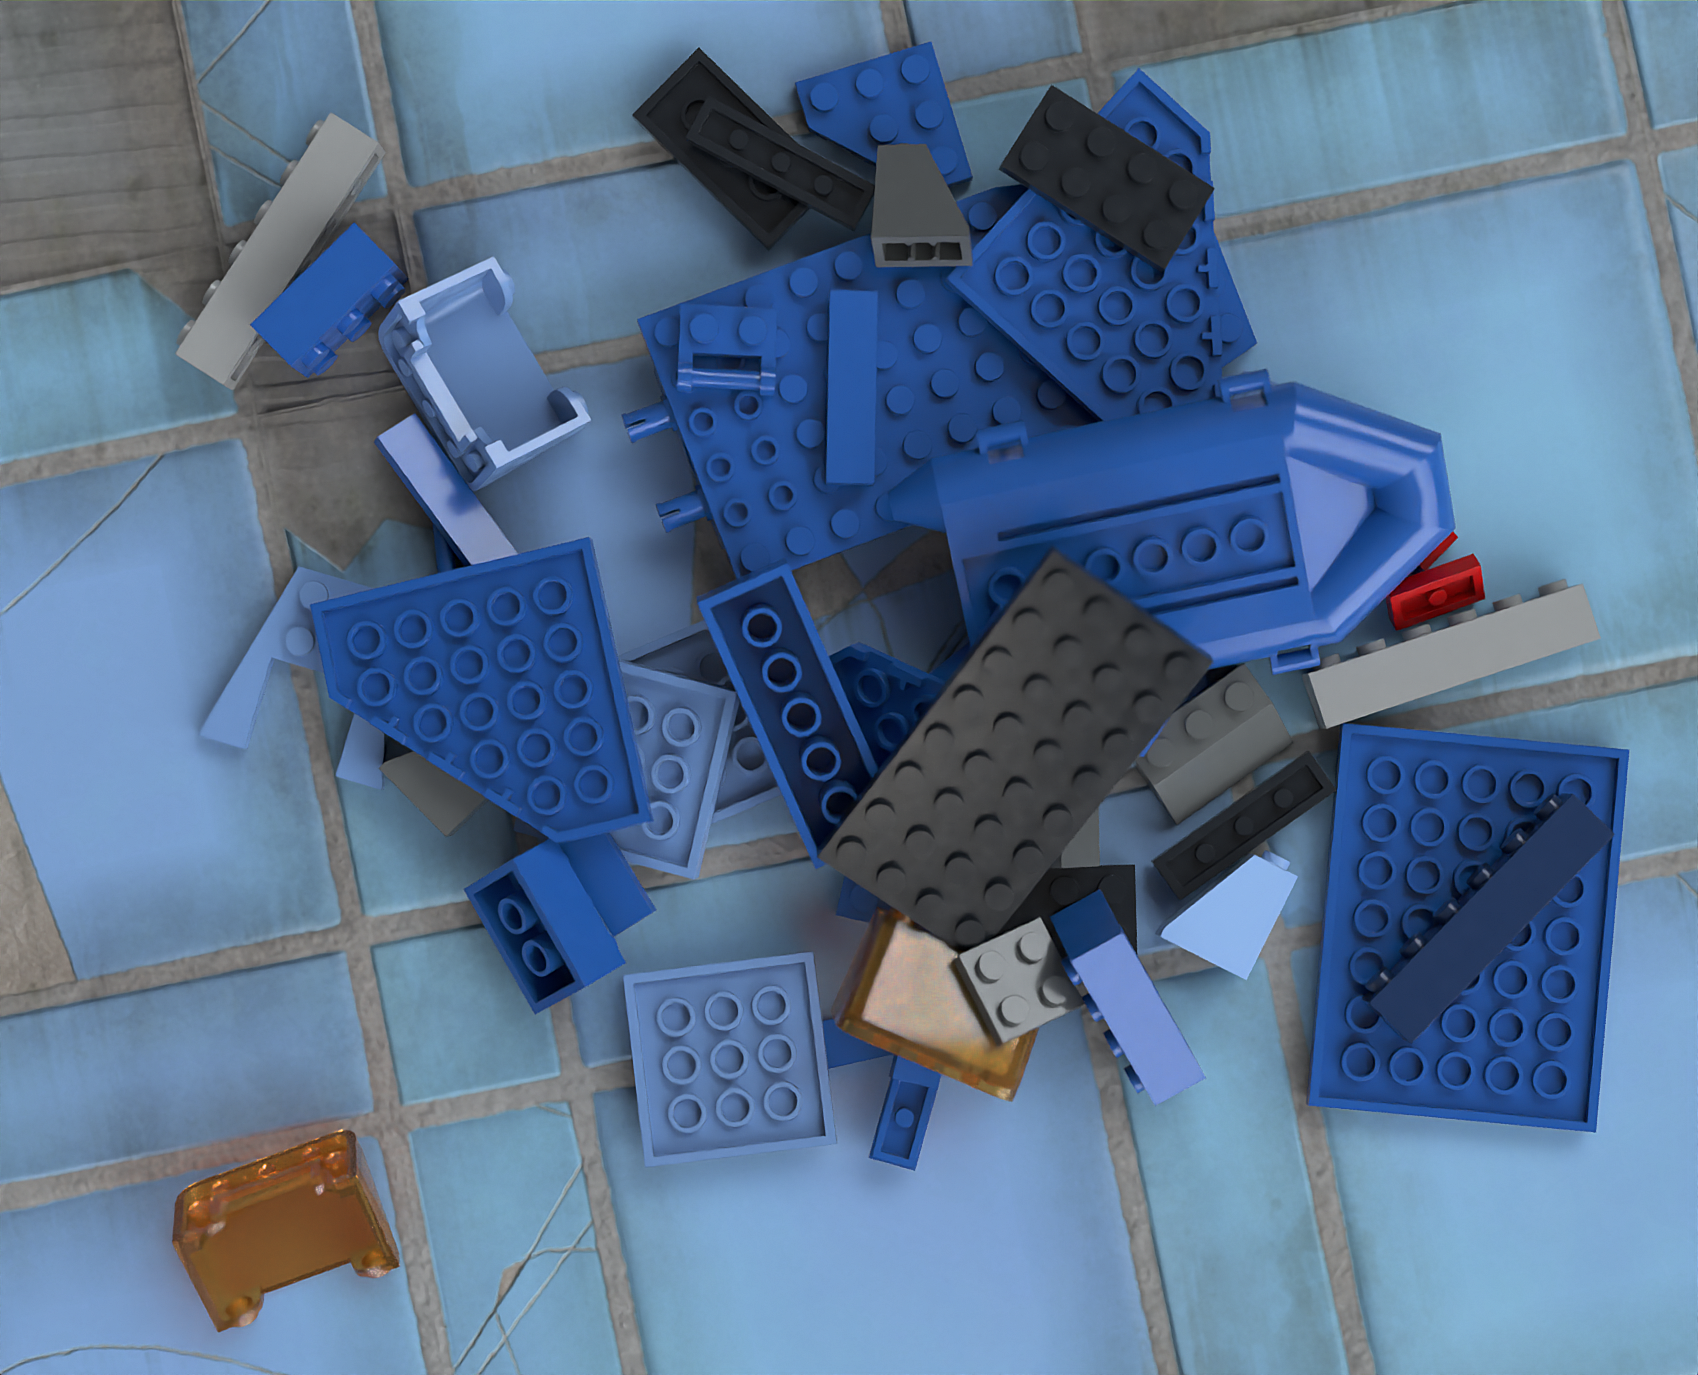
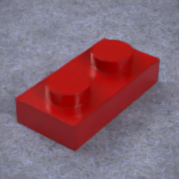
[1386,553,1486,631]

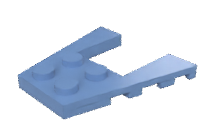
[198,566,387,790]

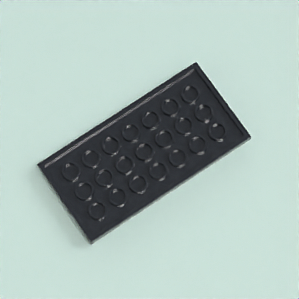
[817,545,1214,953]

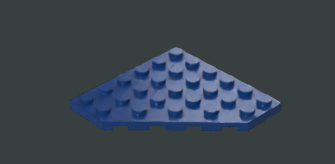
[945,68,1223,422]
[310,537,654,844]

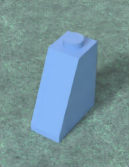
[1155,850,1298,980]

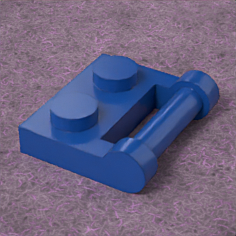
[677,304,778,396]

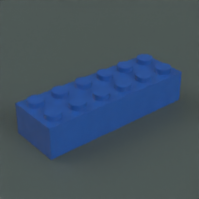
[696,558,878,869]

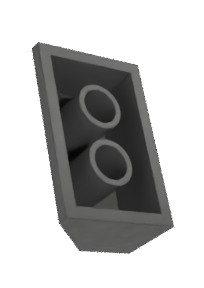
[1133,663,1294,825]

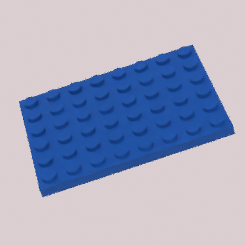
[1306,723,1629,1133]

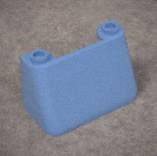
[378,256,591,492]

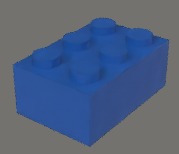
[250,223,409,378]
[464,839,626,1014]

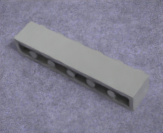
[175,112,386,390]
[1302,579,1601,729]

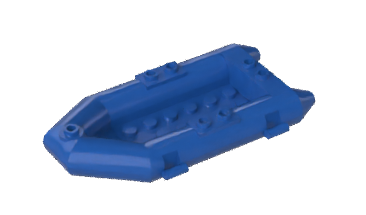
[888,369,1456,682]

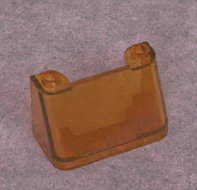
[830,906,1040,1102]
[172,1130,400,1332]

